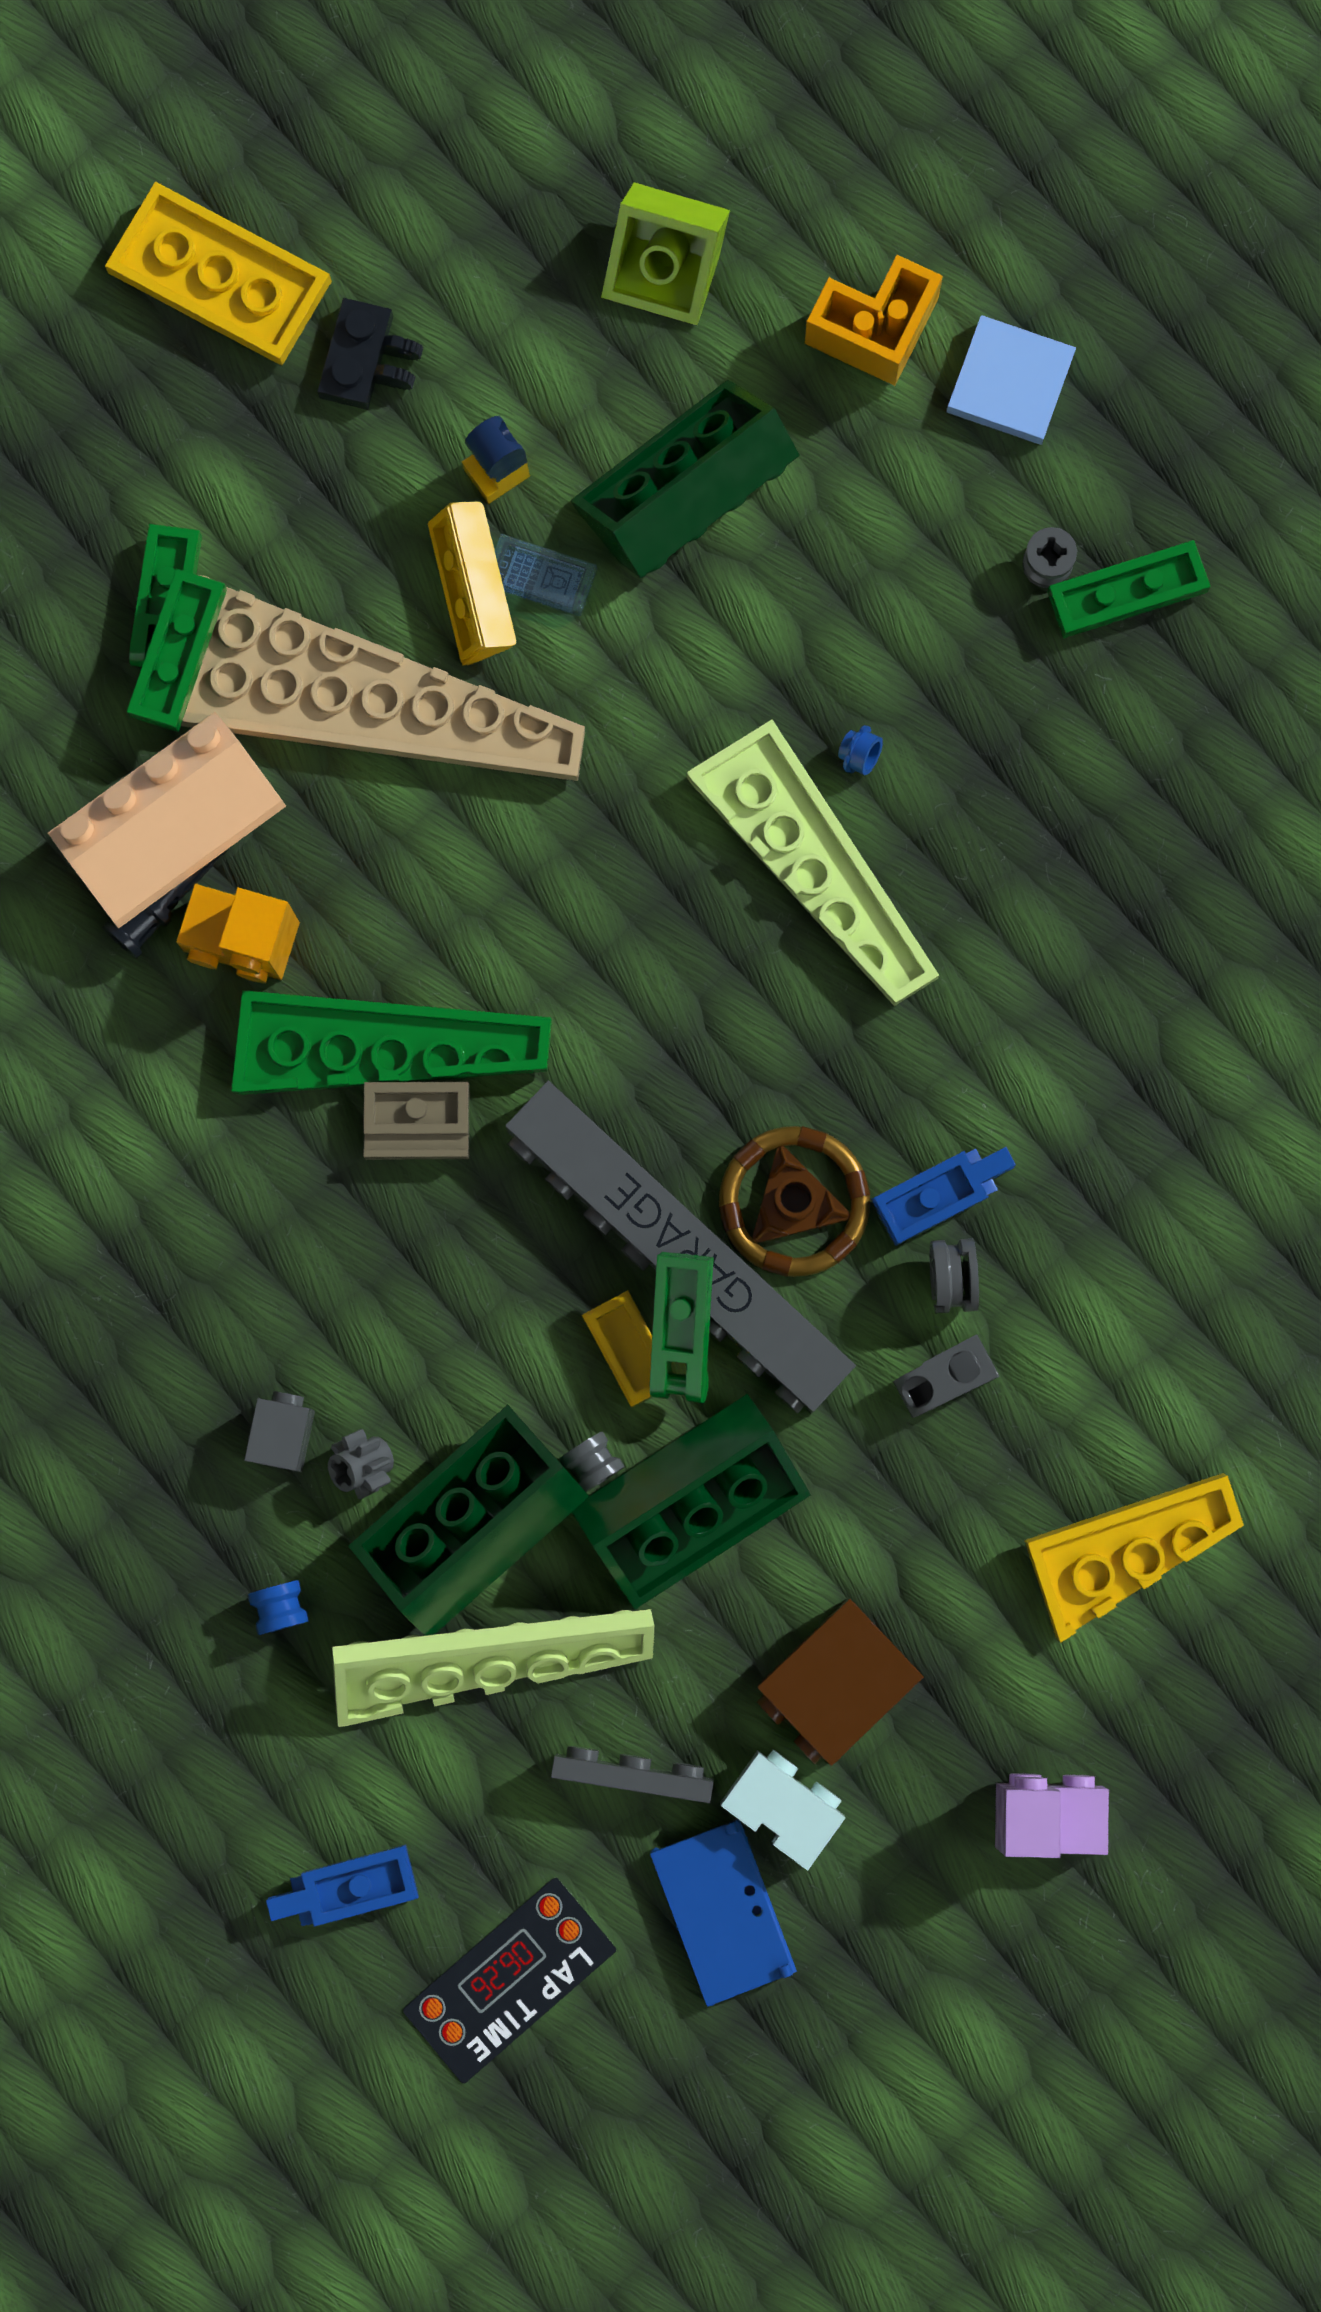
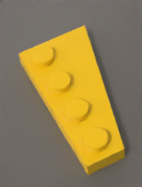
[1025,1473,1244,1643]

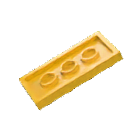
[105,182,332,366]

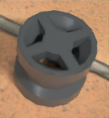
[1022,527,1077,588]
[559,1431,625,1492]

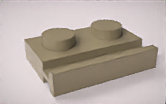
[364,1082,469,1160]

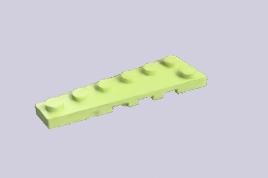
[687,720,939,1006]
[332,1609,654,1727]

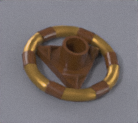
[719,1126,871,1277]

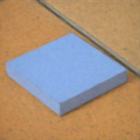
[947,315,1076,445]

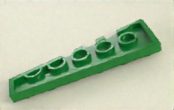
[232,990,552,1095]

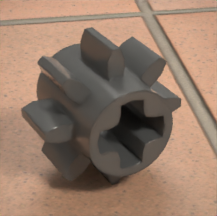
[328,1429,394,1499]

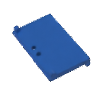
[650,1819,797,2007]

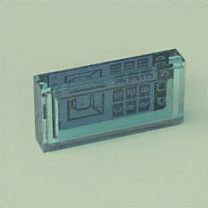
[495,534,597,617]

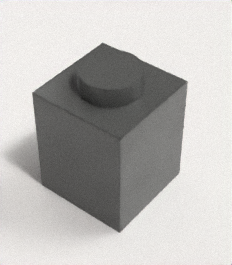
[244,1391,315,1472]

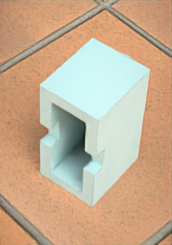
[720,1750,845,1871]

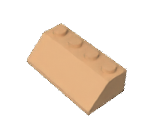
[48,712,286,928]

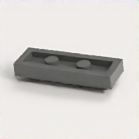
[551,1746,713,1803]

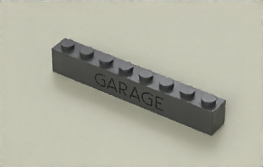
[505,1080,856,1414]

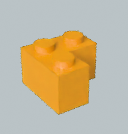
[804,255,943,386]
[176,884,300,983]

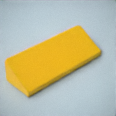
[428,502,516,665]

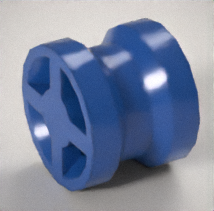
[247,1580,309,1635]

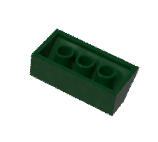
[570,380,800,578]
[572,1394,811,1610]

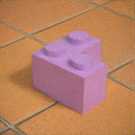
[995,1773,1109,1858]

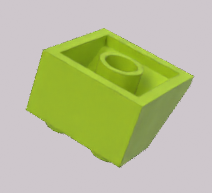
[601,182,730,325]

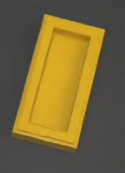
[582,1290,652,1408]

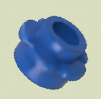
[838,725,883,775]

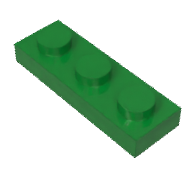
[1047,540,1211,639]
[127,569,227,732]

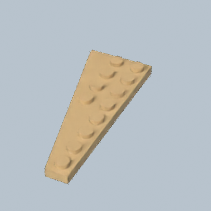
[181,575,585,781]

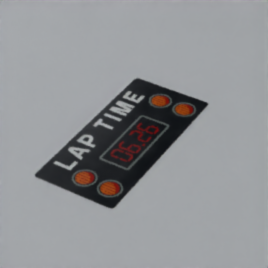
[403,1878,616,2083]

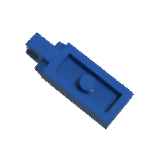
[871,1147,1016,1246]
[266,1844,419,1927]

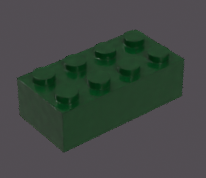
[348,1404,589,1636]

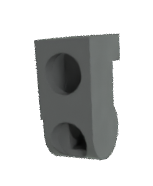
[893,1334,1000,1418]

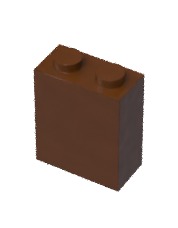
[756,1598,924,1766]

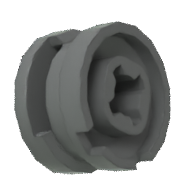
[929,1238,979,1314]

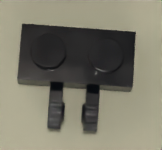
[317,298,424,410]

